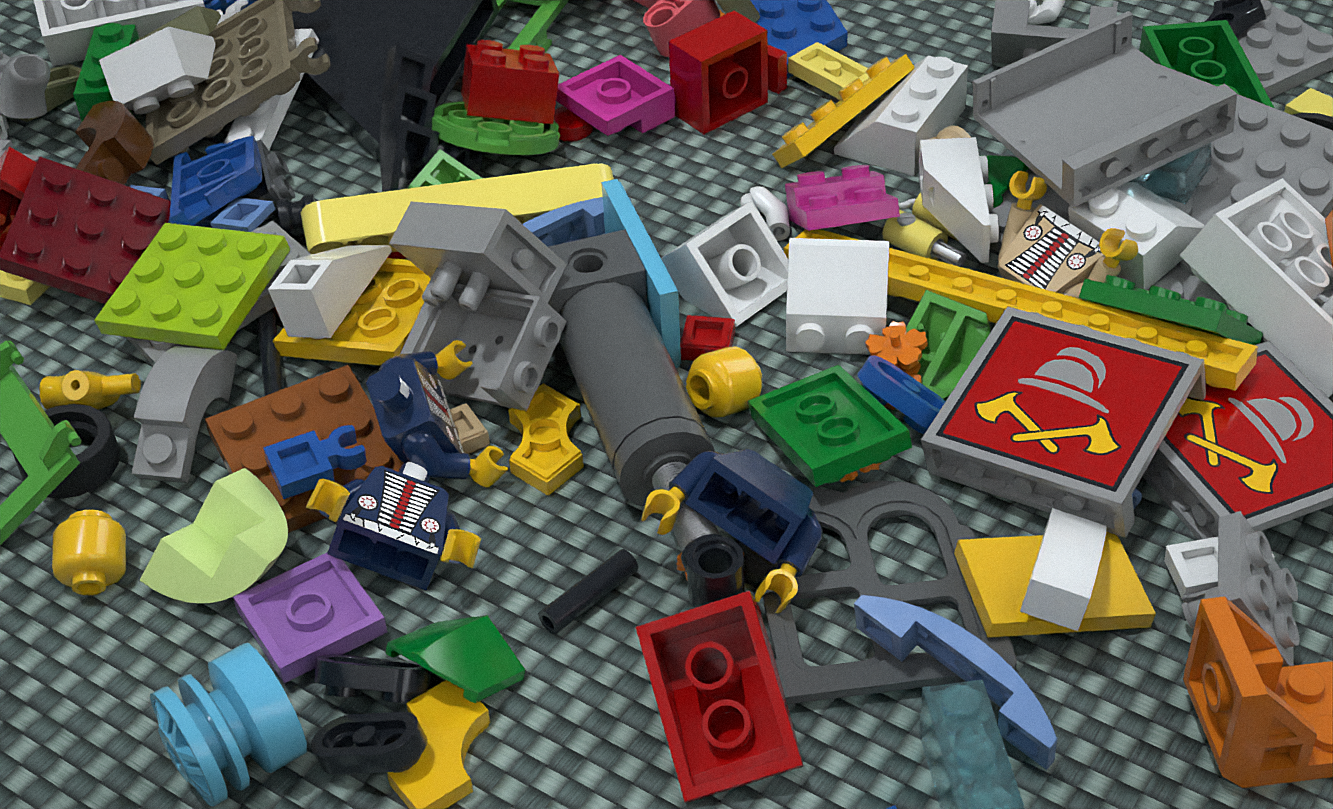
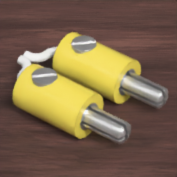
[882,193,991,267]

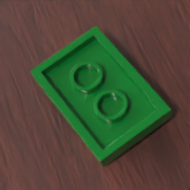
[1079,275,1263,345]
[748,365,912,487]

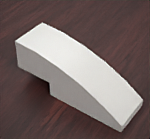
[1020,508,1106,631]

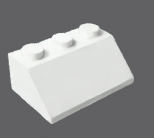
[834,56,968,176]

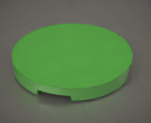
[432,102,560,155]

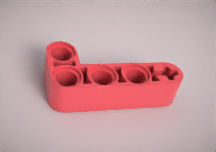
[633,0,720,57]

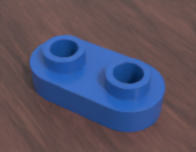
[857,355,946,434]

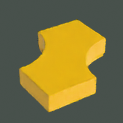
[508,383,584,496]
[386,680,490,809]

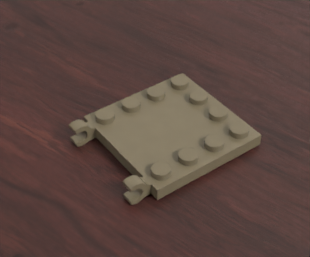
[146,0,331,165]

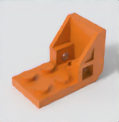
[1183,596,1333,788]

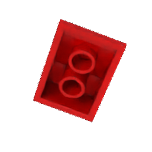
[636,591,804,803]

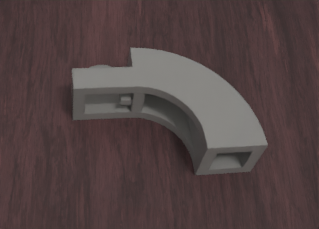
[131,347,238,483]

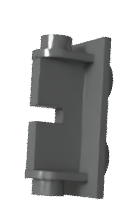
[247,139,295,221]

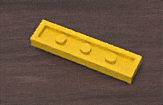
[772,54,915,168]

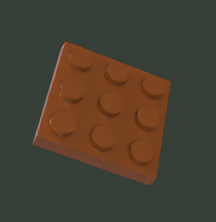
[205,365,404,533]

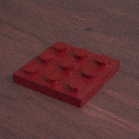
[0,157,171,304]

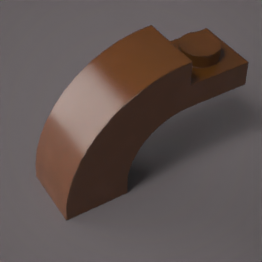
[75,101,154,185]

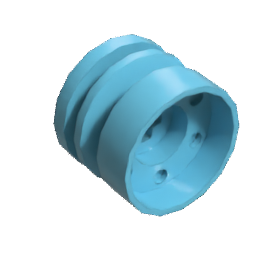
[150,643,307,807]

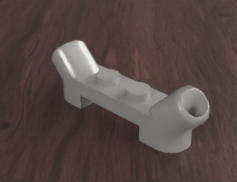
[0,50,51,118]

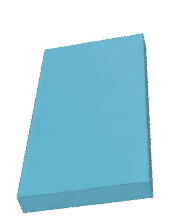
[601,179,681,368]

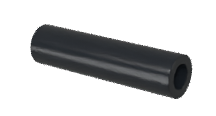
[538,549,639,634]

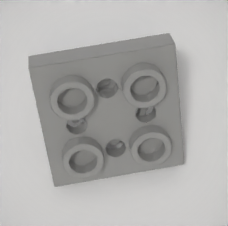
[1182,511,1300,667]

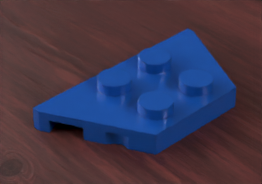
[751,0,848,79]
[169,135,262,226]

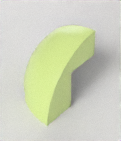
[140,468,288,603]

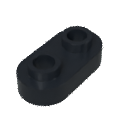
[315,655,431,703]
[311,711,427,775]

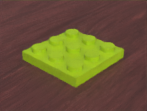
[94,223,290,350]

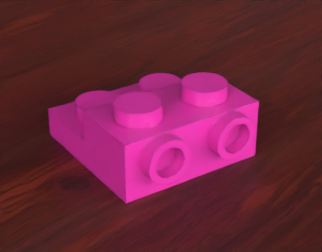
[556,55,676,136]
[785,165,900,231]

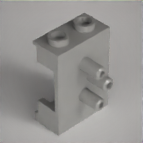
[991,0,1118,64]
[389,201,567,312]
[400,284,567,411]

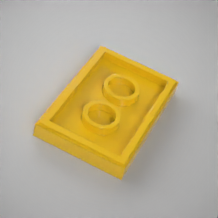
[954,532,1156,638]

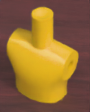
[39,370,141,410]

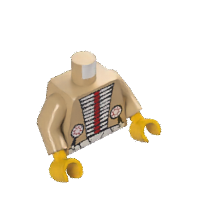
[997,171,1139,299]

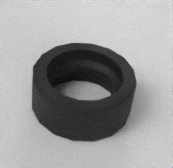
[12,404,120,499]

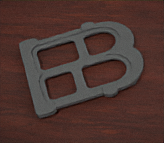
[745,480,1017,704]

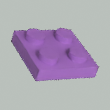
[233,552,387,683]

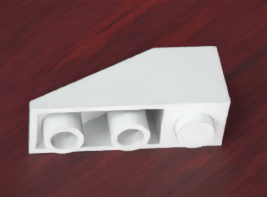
[919,137,999,263]
[268,245,392,339]

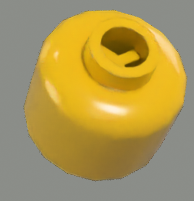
[686,346,762,418]
[52,510,126,595]

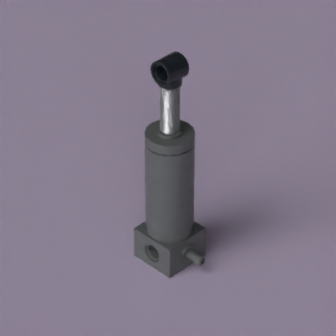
[548,229,745,608]

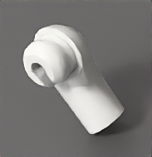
[1027,0,1066,25]
[740,186,790,241]

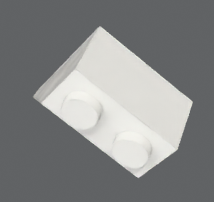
[99,27,216,114]
[1068,182,1205,290]
[661,200,788,327]
[786,238,889,355]

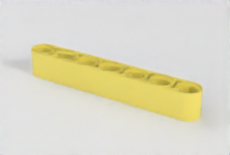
[301,164,614,254]

